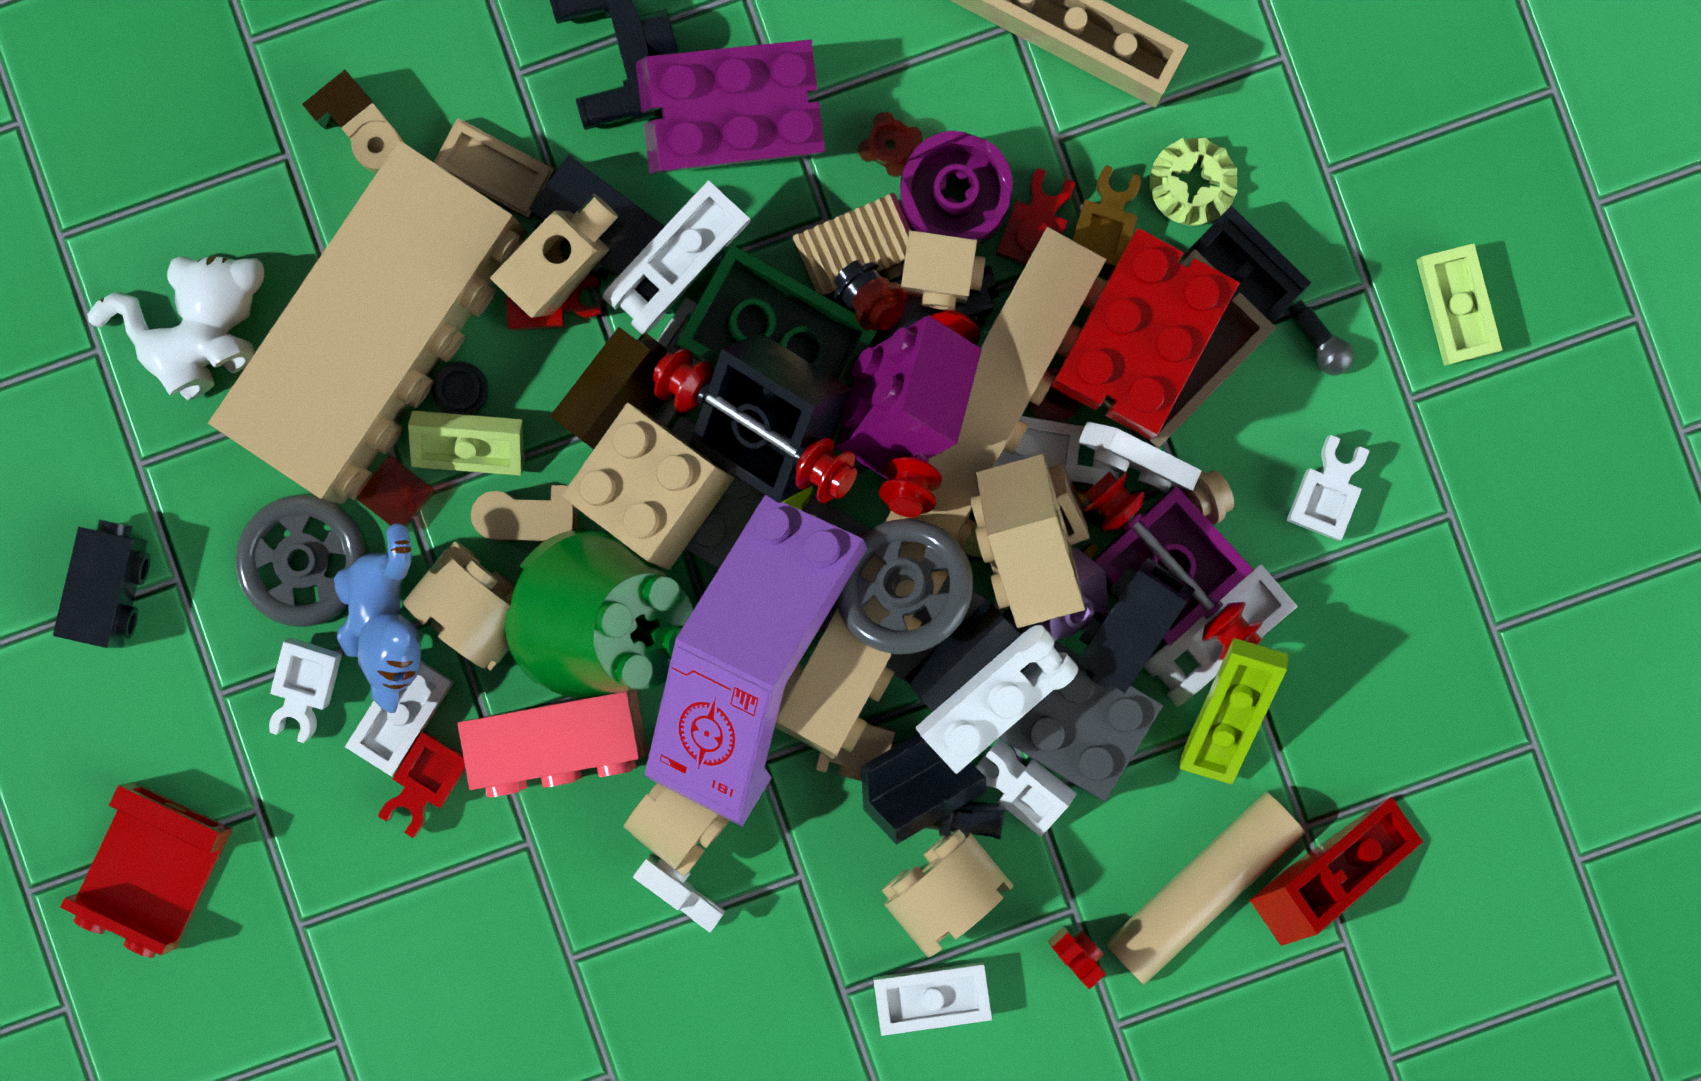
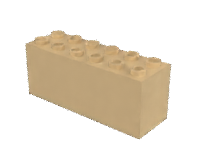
[208,140,527,505]

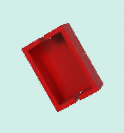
[1051,228,1240,440]

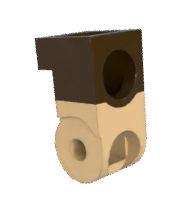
[302,70,404,174]

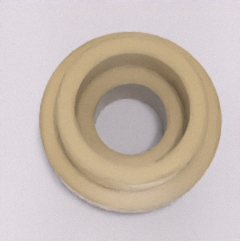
[1185,470,1234,525]

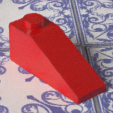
[1249,797,1423,946]

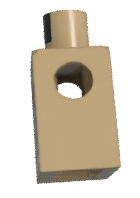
[490,194,618,318]

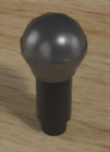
[1288,300,1355,376]

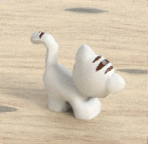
[87,256,265,401]

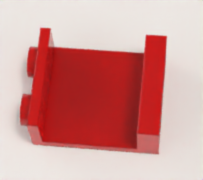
[60,782,232,958]

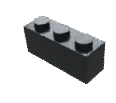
[529,155,677,314]

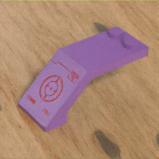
[645,495,867,827]

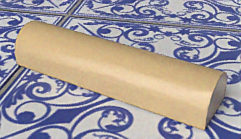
[1105,792,1306,985]

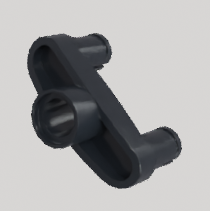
[550,0,678,130]

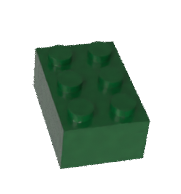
[673,244,879,386]

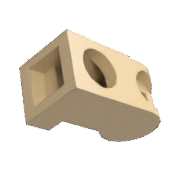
[471,485,578,542]

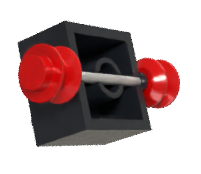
[653,332,857,503]

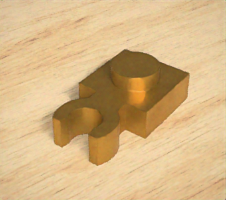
[1072,165,1141,269]

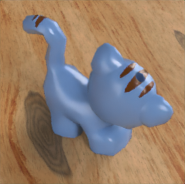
[334,523,421,713]

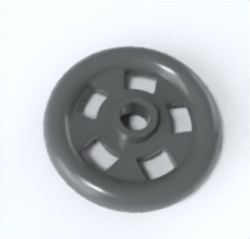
[235,495,367,627]
[836,519,973,654]

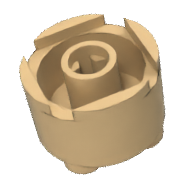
[403,541,516,671]
[623,783,730,877]
[881,829,1014,957]

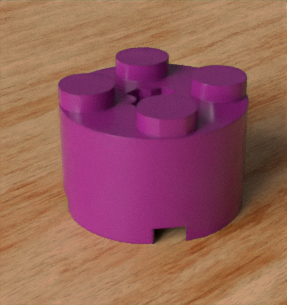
[899,130,1013,247]

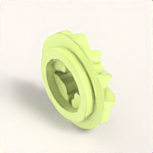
[1149,137,1238,226]

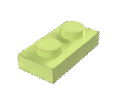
[1416,243,1502,366]
[408,411,524,476]

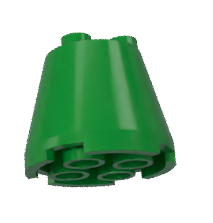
[505,529,693,699]

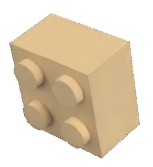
[561,402,735,570]
[970,454,1085,628]

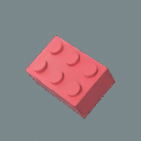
[458,690,648,798]

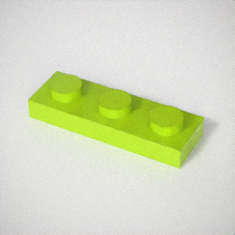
[1179,638,1288,784]

